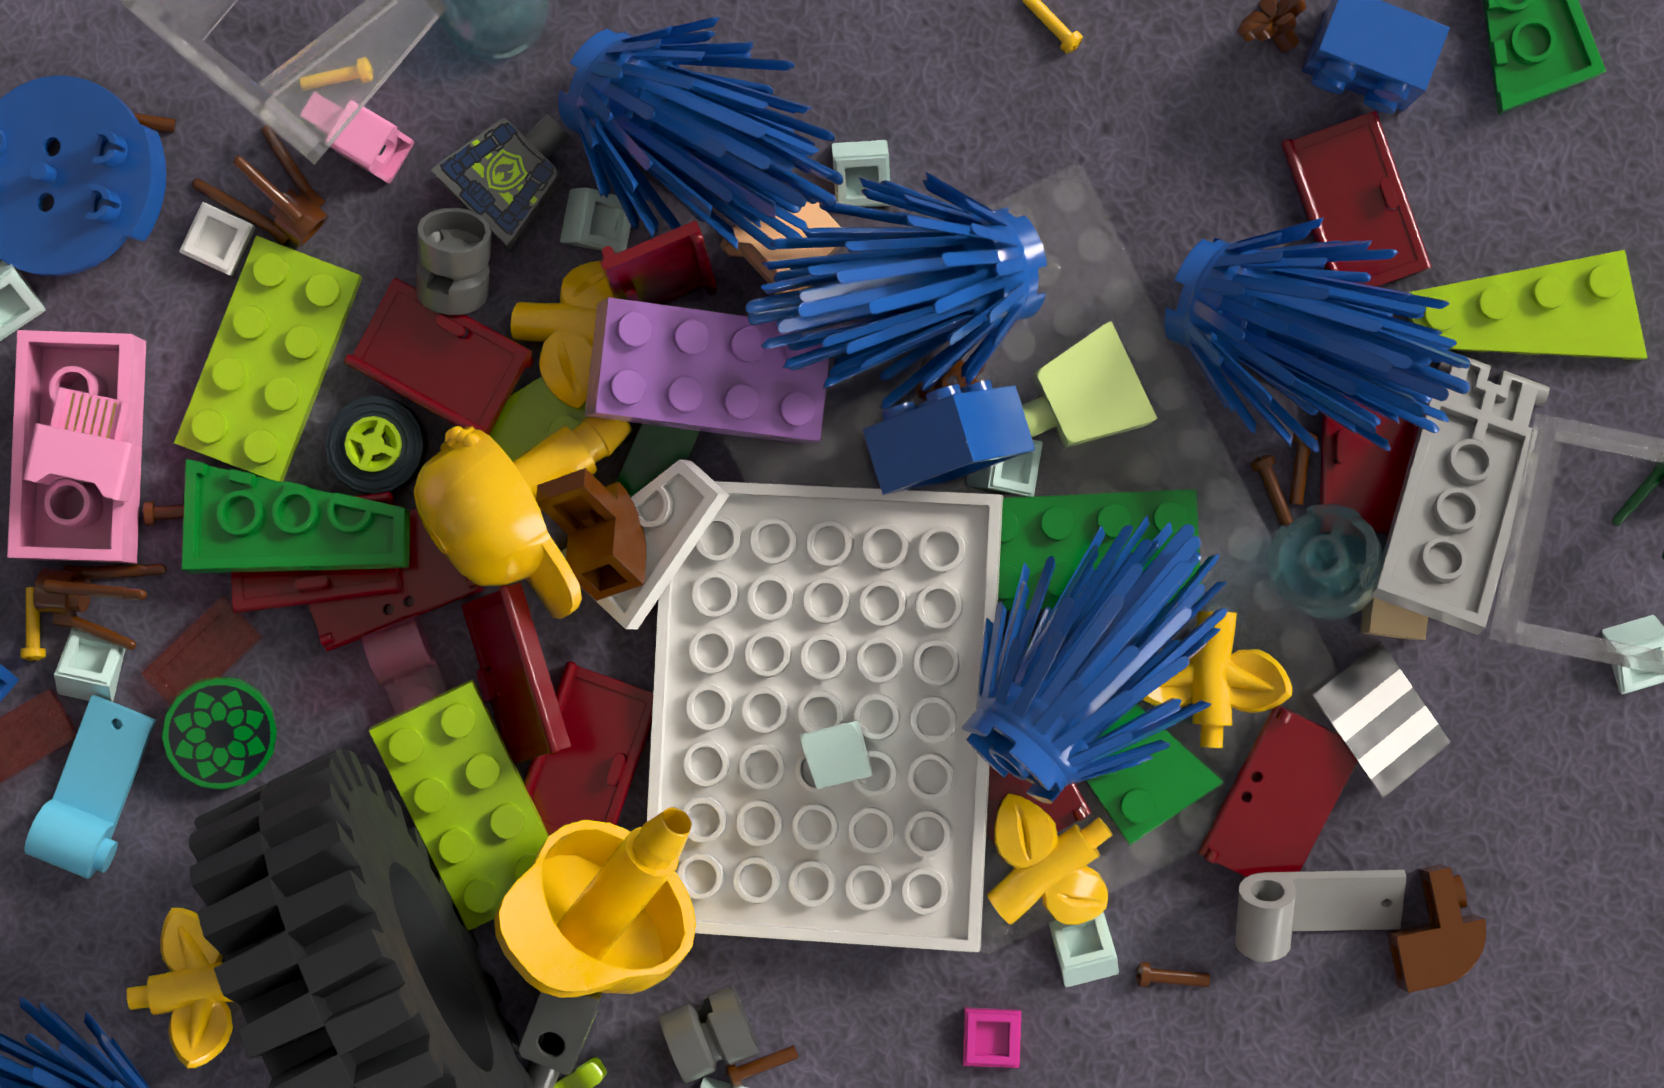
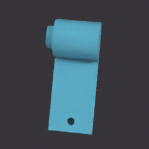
[24,695,156,879]

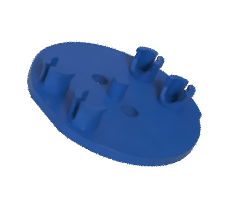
[0,75,166,276]

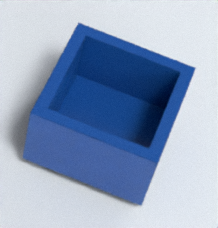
[1301,0,1450,114]
[863,380,1035,495]

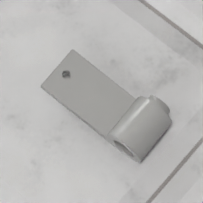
[1235,870,1406,963]

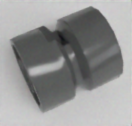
[416,208,491,315]
[659,985,760,1084]

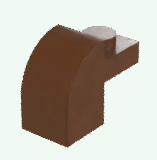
[536,468,646,601]
[1386,864,1486,993]

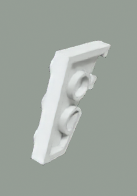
[561,459,729,629]

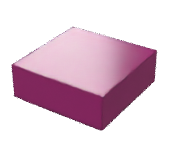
[962,1007,1022,1068]

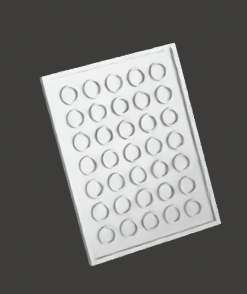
[647,481,1003,952]

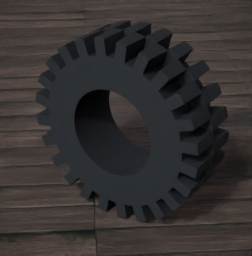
[189,748,534,1088]

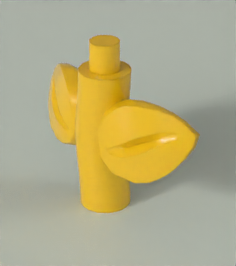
[510,261,614,409]
[1142,611,1292,748]
[987,793,1113,925]
[127,908,234,1069]

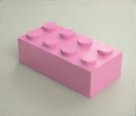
[7,330,146,564]

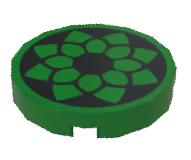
[162,677,277,789]

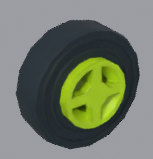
[325,395,427,494]

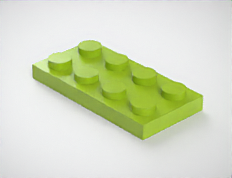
[174,236,363,482]
[369,679,549,931]

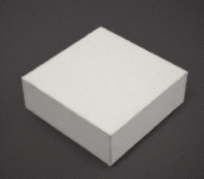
[179,202,256,277]

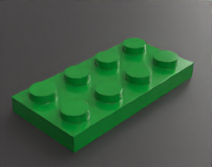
[998,489,1202,611]

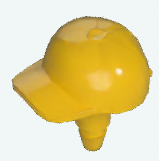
[413,417,632,619]
[494,807,696,998]

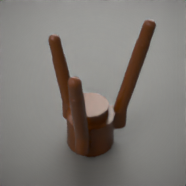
[192,125,329,248]
[33,564,167,650]

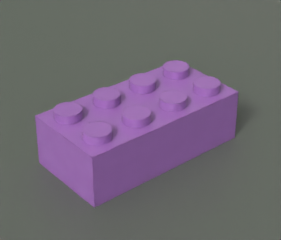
[585,297,829,445]

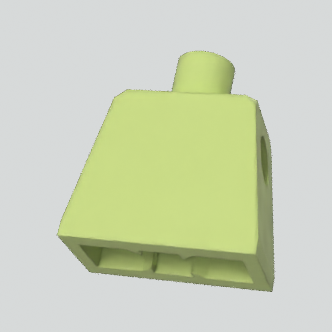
[1022,321,1158,448]

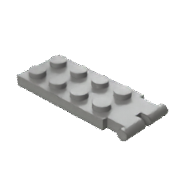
[1370,350,1550,635]

